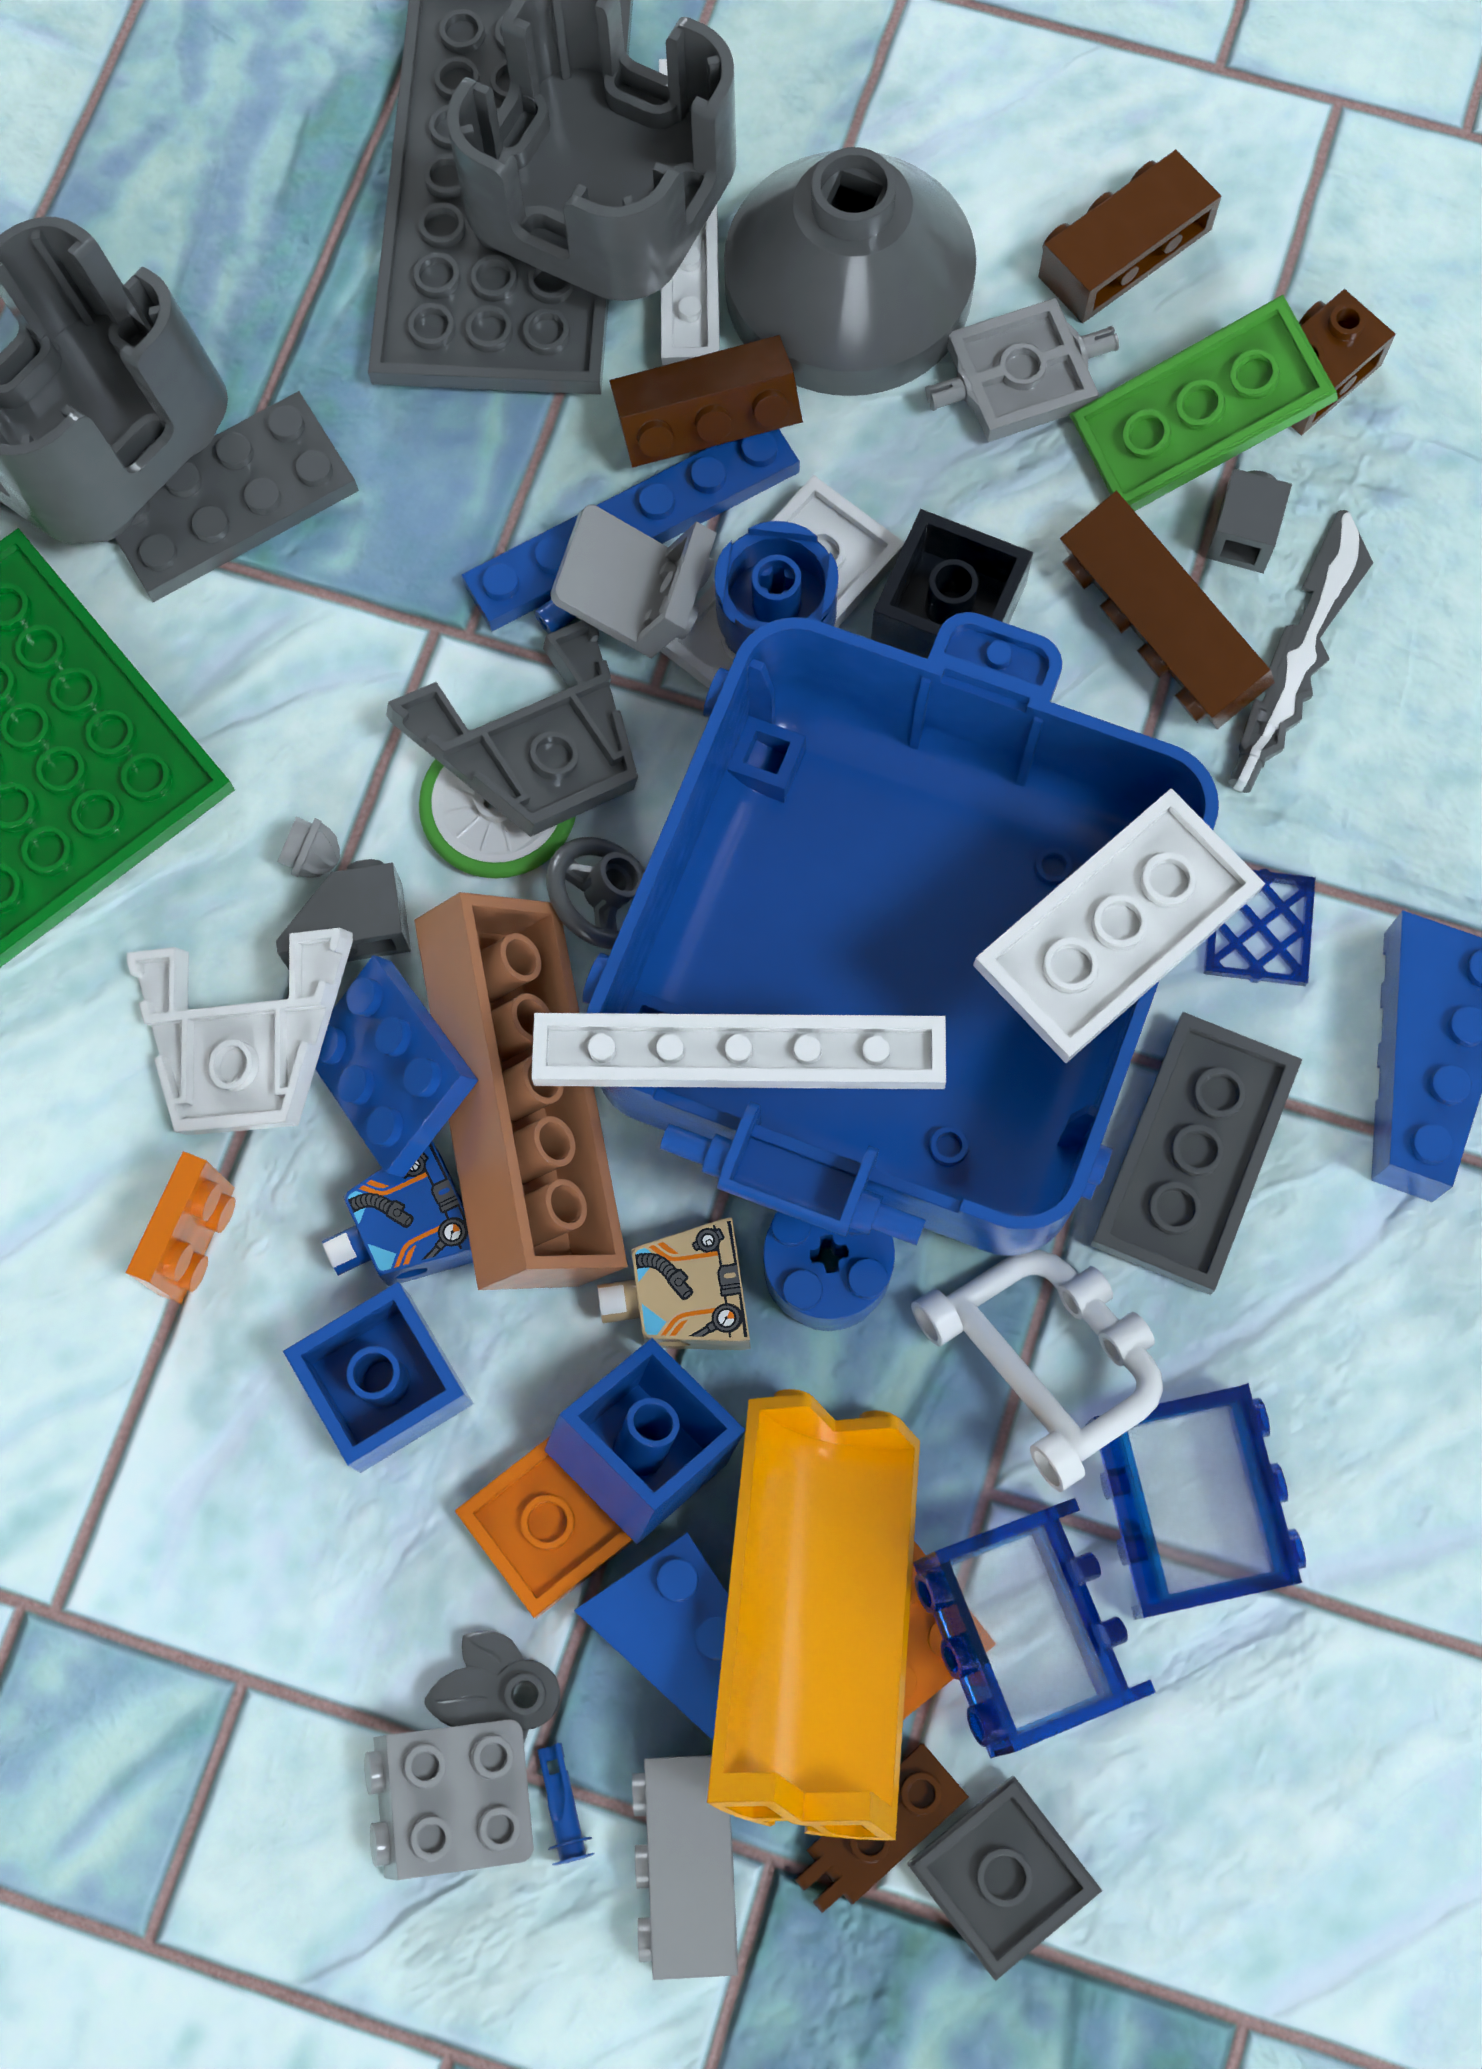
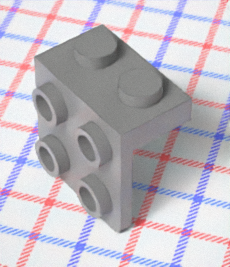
[550,505,717,659]
[364,1720,534,1880]

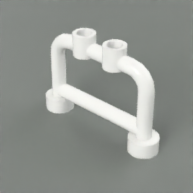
[911,1250,1163,1492]

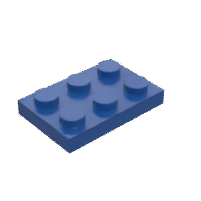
[315,955,479,1178]

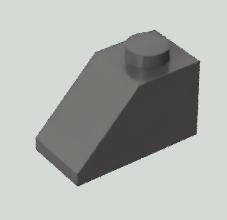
[276,859,411,970]

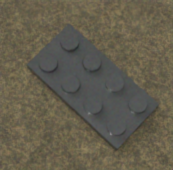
[115,391,359,603]
[1090,1012,1302,1295]

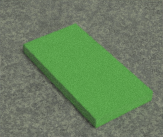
[1069,295,1338,511]

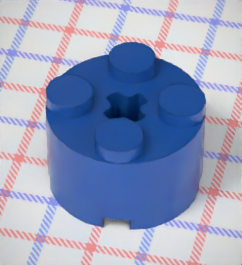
[714,521,839,654]
[763,1212,895,1331]

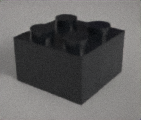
[871,509,1033,659]

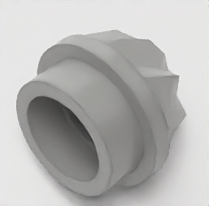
[277,817,340,878]

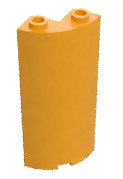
[707,1389,920,1840]

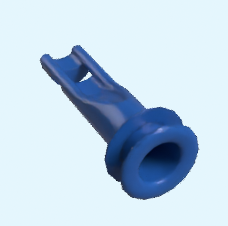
[537,1743,595,1866]

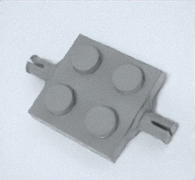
[925,298,1119,442]

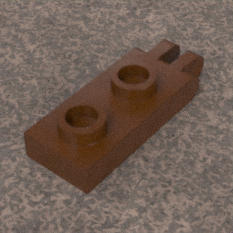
[795,1743,969,1913]

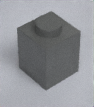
[1206,468,1292,574]

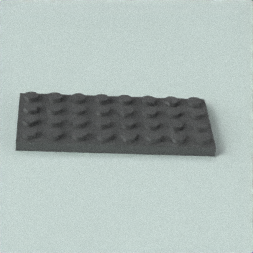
[368,0,633,395]

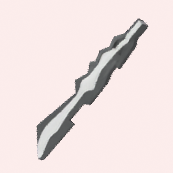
[1229,510,1373,793]

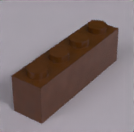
[1060,490,1275,730]

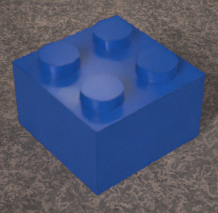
[283,1282,474,1473]
[544,1338,745,1544]

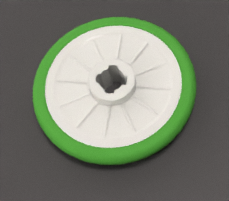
[419,759,576,878]

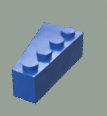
[1371,910,1482,1202]
[574,1533,728,1740]

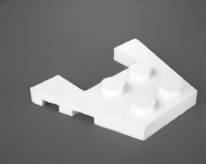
[127,928,353,1135]

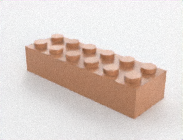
[414,892,628,1290]

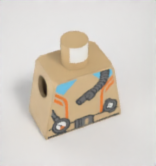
[597,1218,751,1350]

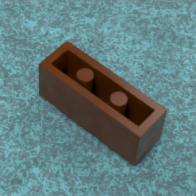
[1038,149,1222,324]
[609,335,803,468]

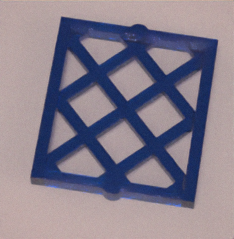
[1203,869,1316,986]

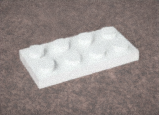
[661,475,905,689]
[973,788,1265,1063]

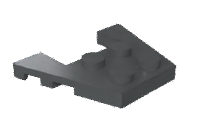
[386,620,638,837]

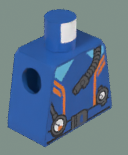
[322,1140,473,1286]

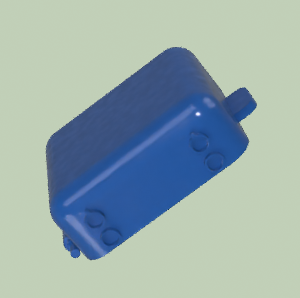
[582,612,1219,1256]

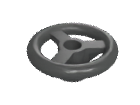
[546,837,645,950]

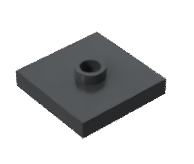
[907,1776,1102,1981]

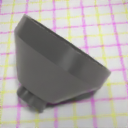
[724,147,976,396]

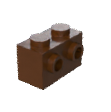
[1291,288,1396,436]

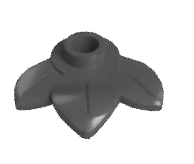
[424,1631,560,1743]

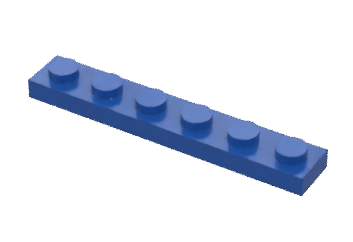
[462,429,800,632]

